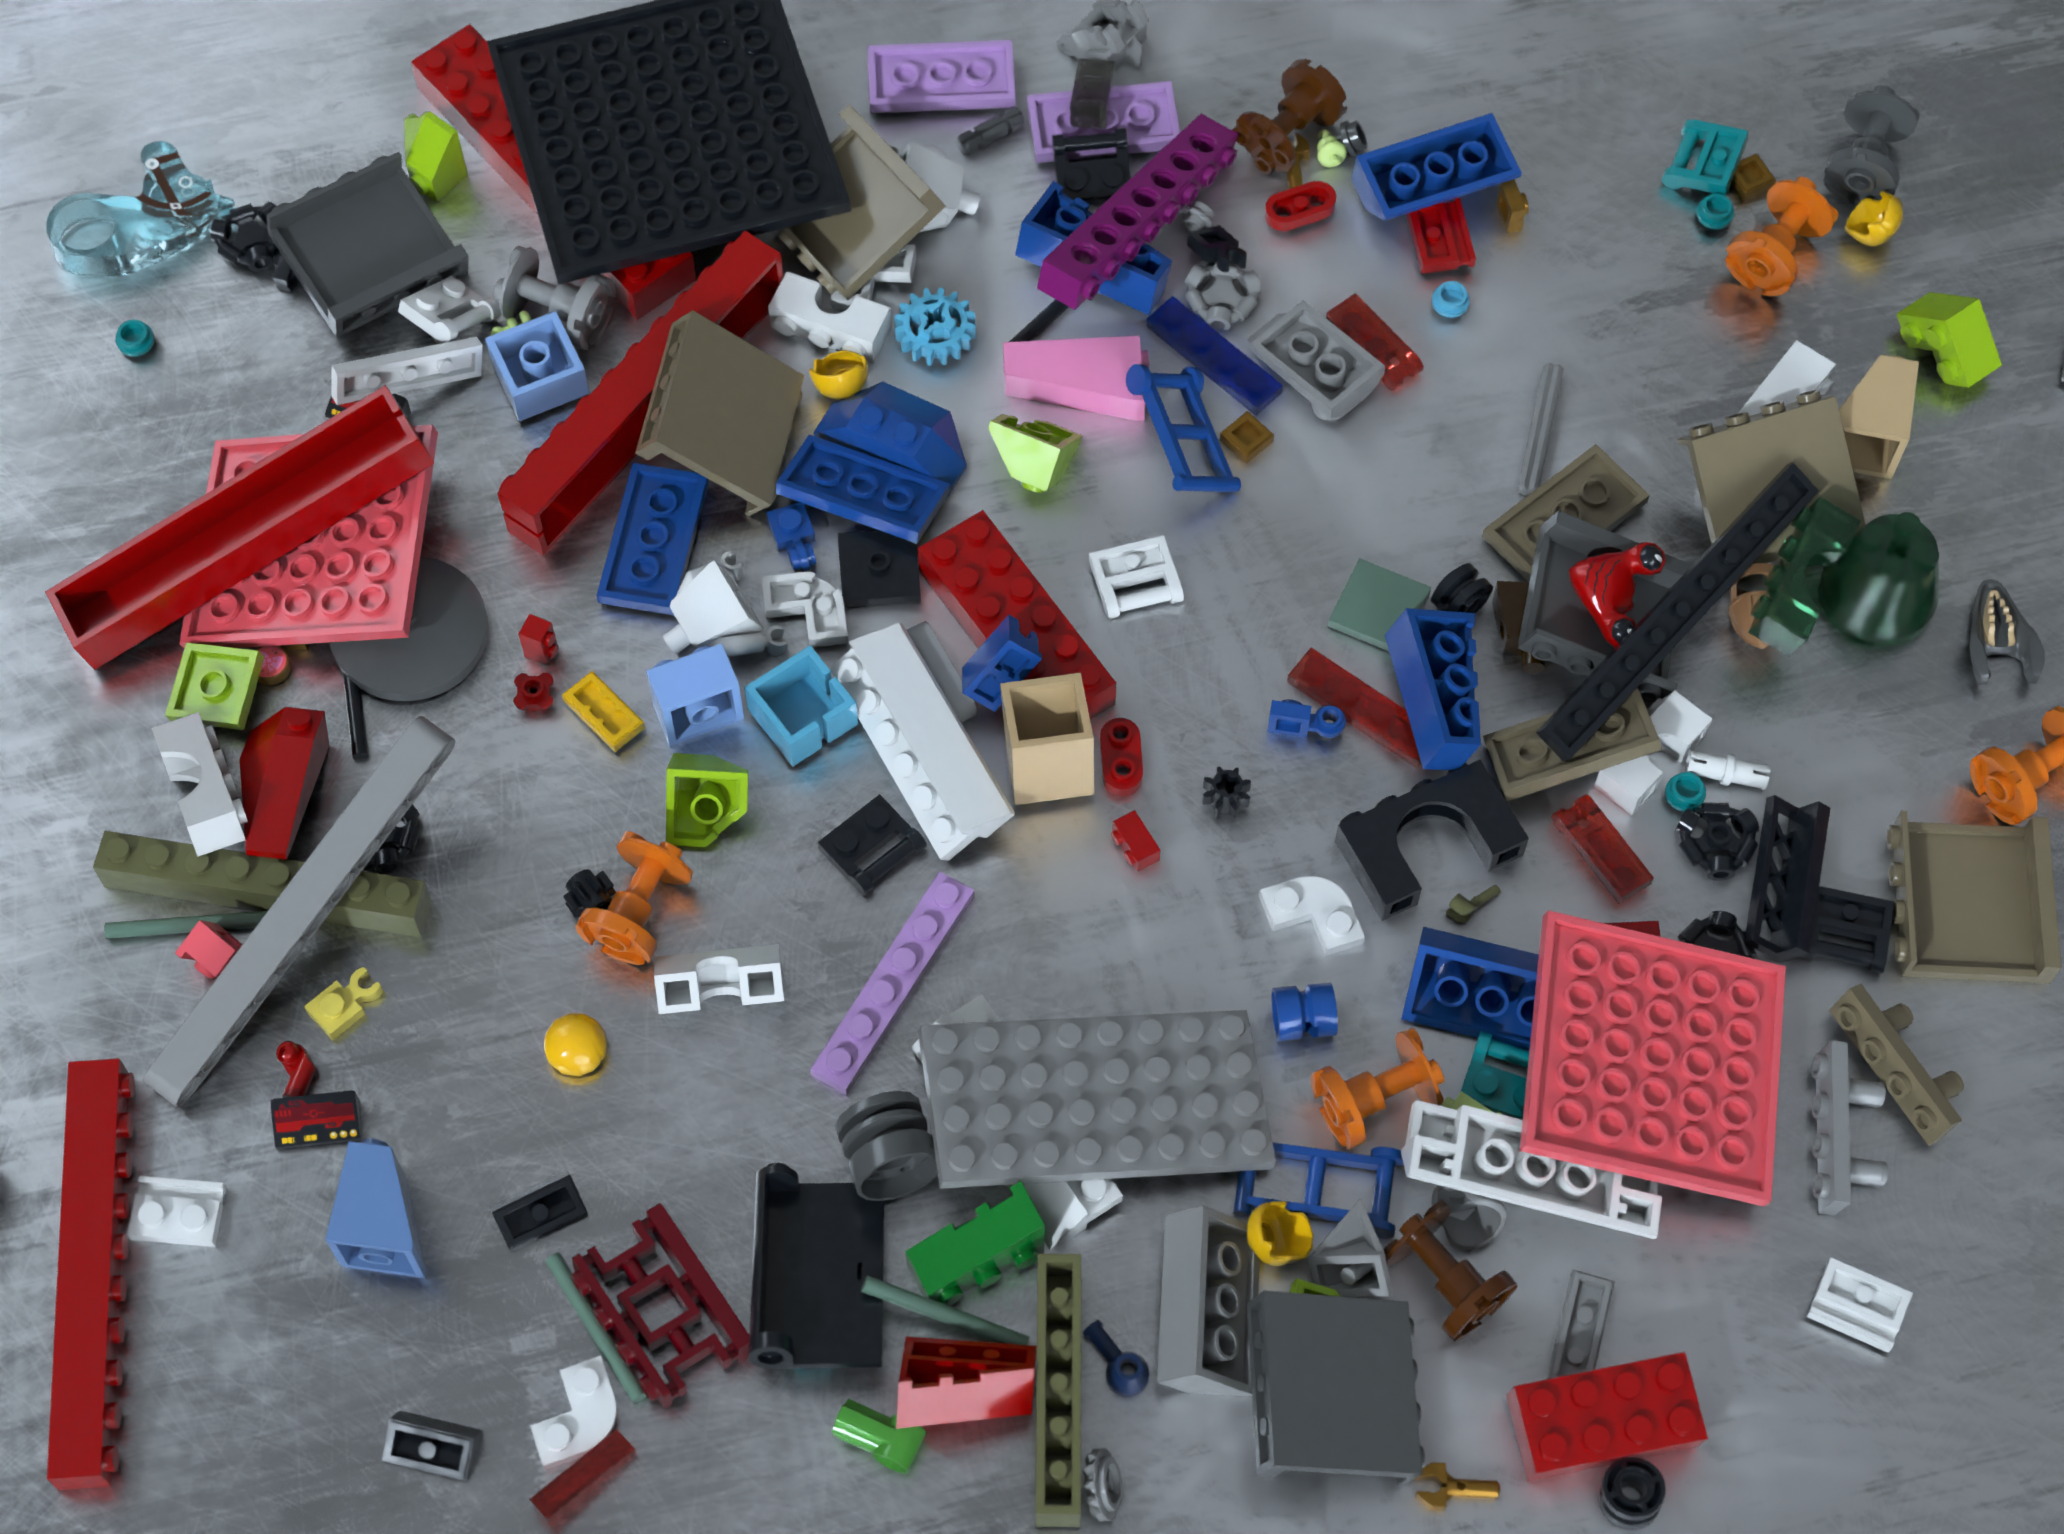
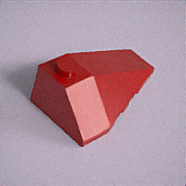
[239,707,330,860]

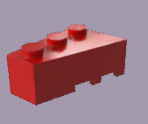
[896,1336,1037,1429]

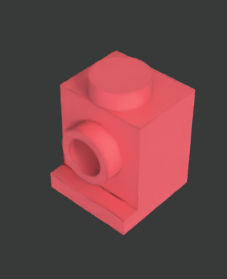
[175,920,243,980]

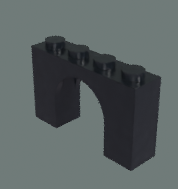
[1335,760,1529,921]

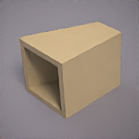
[1839,355,1919,479]
[1000,673,1094,805]

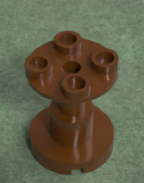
[1232,59,1347,174]
[1383,1200,1518,1342]

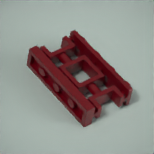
[570,1202,749,1409]

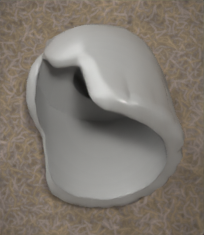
[1431,1185,1507,1251]

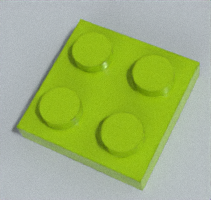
[165,642,264,730]

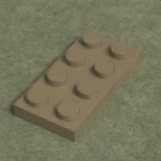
[1482,444,1650,582]
[1483,688,1662,802]

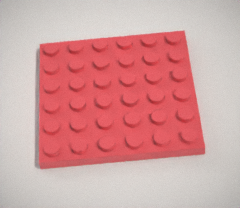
[179,424,438,648]
[1520,910,1786,1207]

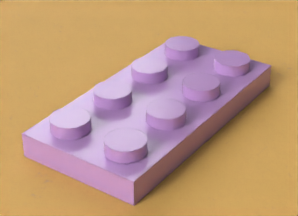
[868,40,1015,113]
[1027,81,1180,163]

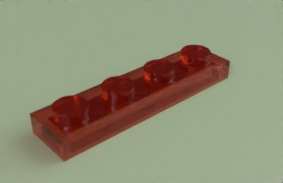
[1287,647,1421,769]

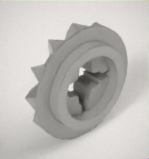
[1083,1448,1122,1521]

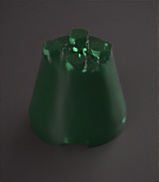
[1818,512,1939,647]

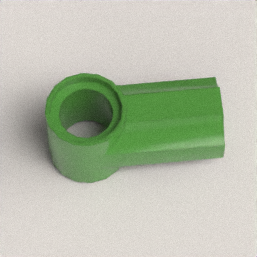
[832,1398,927,1474]

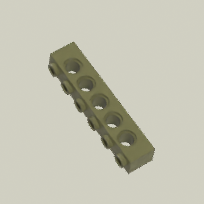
[1035,1254,1081,1527]

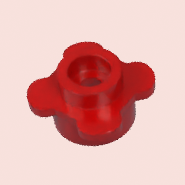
[513,672,554,712]

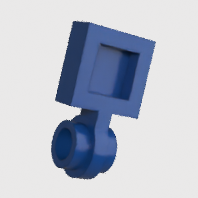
[766,502,816,572]
[1267,699,1346,738]

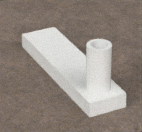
[331,336,482,405]

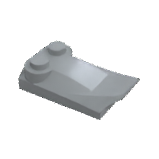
[1247,300,1385,421]

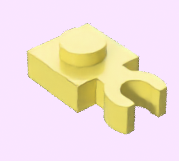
[304,967,383,1041]

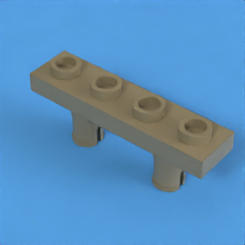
[1829,984,1964,1146]

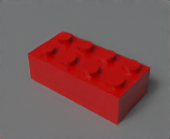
[1506,1352,1708,1481]

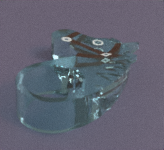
[46,141,235,278]

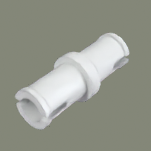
[1684,749,1770,790]

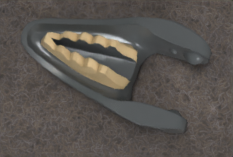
[1969,579,2045,685]

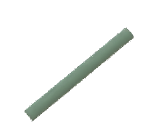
[104,910,268,939]
[545,1253,646,1403]
[861,1275,1029,1345]

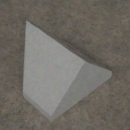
[1307,1198,1393,1297]

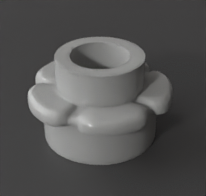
[1180,200,1215,232]

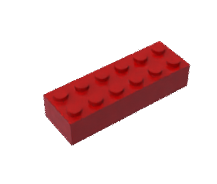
[918,510,1116,720]

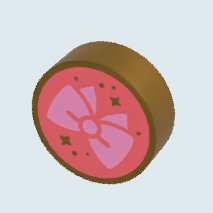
[256,646,291,686]

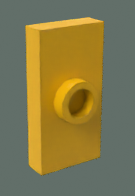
[562,671,645,752]

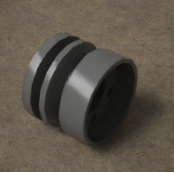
[835,1091,938,1201]

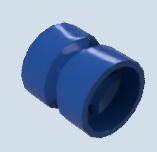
[1271,982,1338,1041]

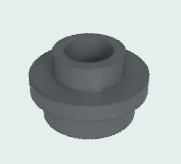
[1336,121,1367,157]

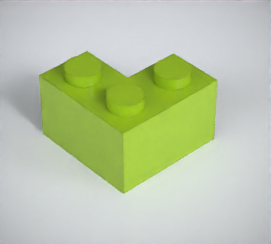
[1896,292,2002,388]

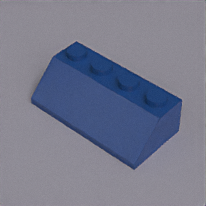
[1351,113,1522,221]
[1401,927,1539,1050]

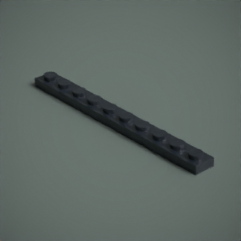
[1536,463,1819,761]

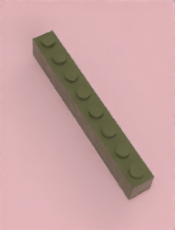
[93,830,432,938]

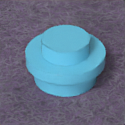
[1432,281,1470,318]

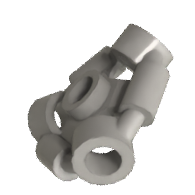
[1185,262,1262,332]

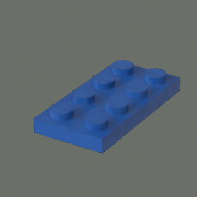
[776,434,950,544]
[596,463,709,616]

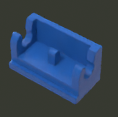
[962,614,1042,712]

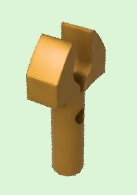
[1287,132,1310,189]
[1415,1462,1500,1511]

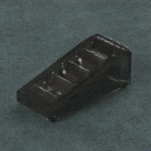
[1070,58,1115,129]

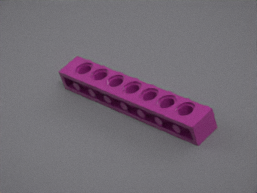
[1037,113,1238,310]

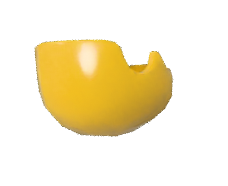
[1845,191,1903,247]
[809,350,869,400]
[544,1013,607,1077]
[1247,1201,1313,1266]

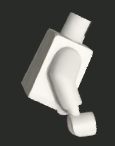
[889,142,980,233]
[663,551,789,656]

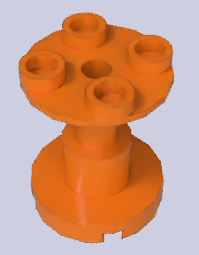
[1725,176,1839,296]
[1970,706,2064,825]
[575,831,693,965]
[1310,1028,1444,1149]

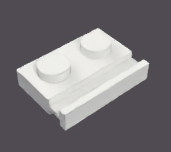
[127,1176,227,1247]
[1807,1257,1913,1353]

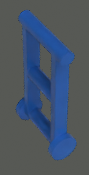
[1126,364,1241,492]
[1233,1142,1404,1239]

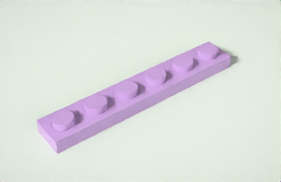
[810,871,975,1095]

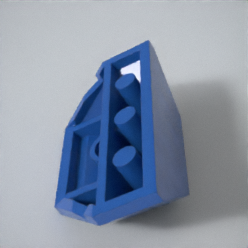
[814,382,967,497]

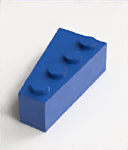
[1015,180,1172,315]
[1385,608,1481,771]

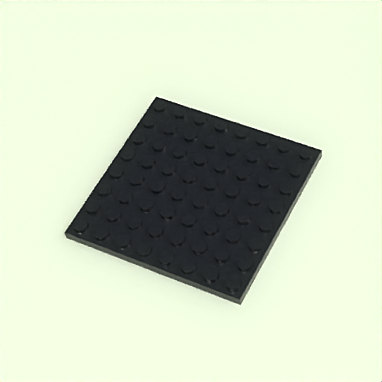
[487,0,851,285]

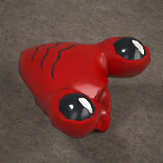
[1569,542,1666,648]

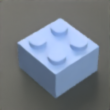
[485,311,590,421]
[646,643,745,746]

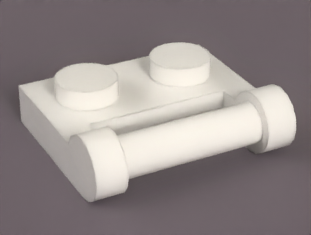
[398,276,501,343]
[1089,535,1184,620]

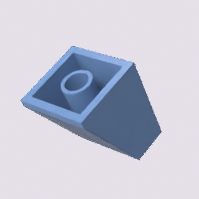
[325,1138,427,1278]

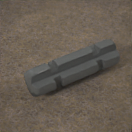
[957,107,1024,155]

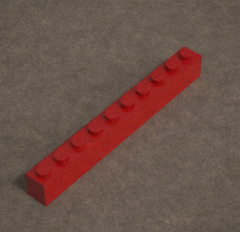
[47,1058,135,1490]

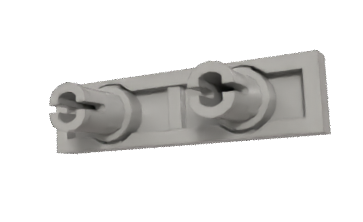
[1811,1040,1888,1216]

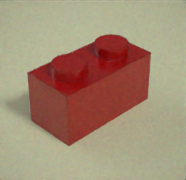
[518,614,559,666]
[1111,810,1161,872]

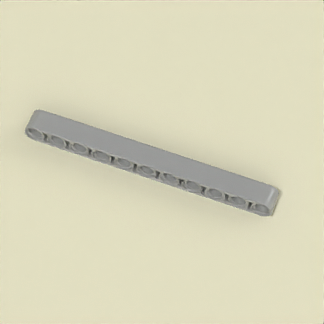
[143,716,456,1107]

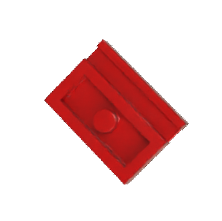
[1406,198,1476,274]

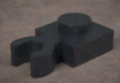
[1187,225,1247,273]

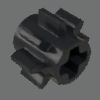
[1202,766,1251,818]
[563,869,616,919]

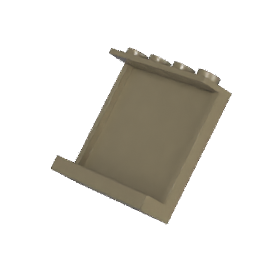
[777,104,946,300]
[635,310,804,516]
[1677,390,1867,564]
[1886,810,2062,984]

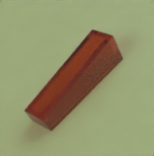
[529,1429,636,1528]

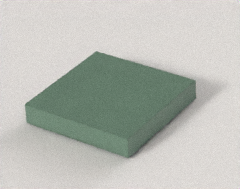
[1328,558,1431,651]

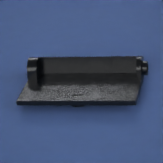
[748,1163,884,1369]

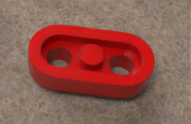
[1265,181,1336,231]
[1100,718,1143,796]

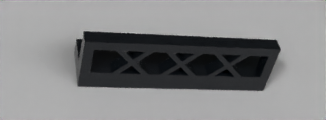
[1744,795,1831,962]

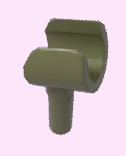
[1446,885,1501,924]

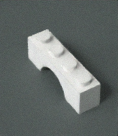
[152,712,248,856]

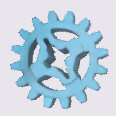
[894,287,976,366]

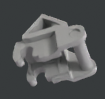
[1057,0,1150,80]

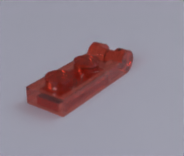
[1326,293,1424,391]
[1551,794,1654,904]

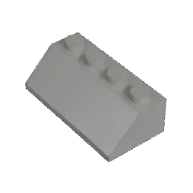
[1157,1205,1260,1397]

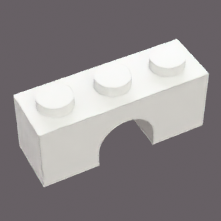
[768,272,892,364]
[1594,690,1713,816]
[654,944,784,1014]

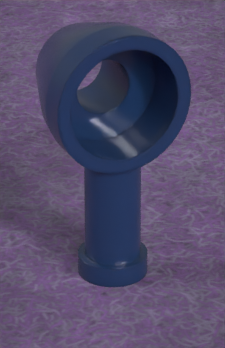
[1082,1320,1149,1397]

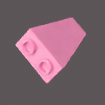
[1003,336,1149,421]

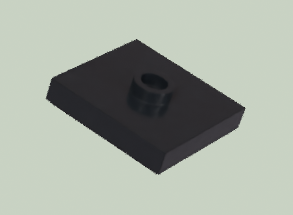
[838,530,921,607]

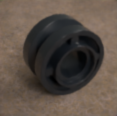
[1431,563,1493,614]
[1599,1457,1666,1529]

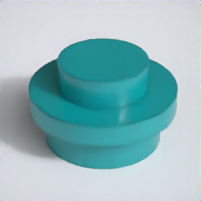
[1696,193,1734,229]
[115,319,155,356]
[1665,772,1706,812]

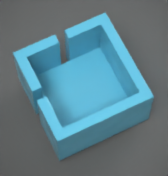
[744,645,858,767]

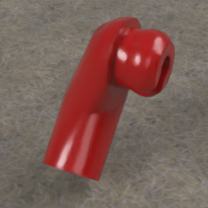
[276,1041,315,1098]

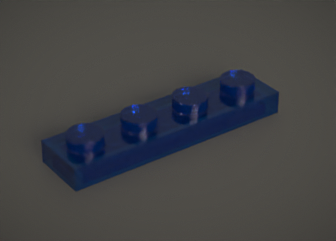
[1146,296,1283,416]

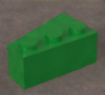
[905,1181,1045,1306]

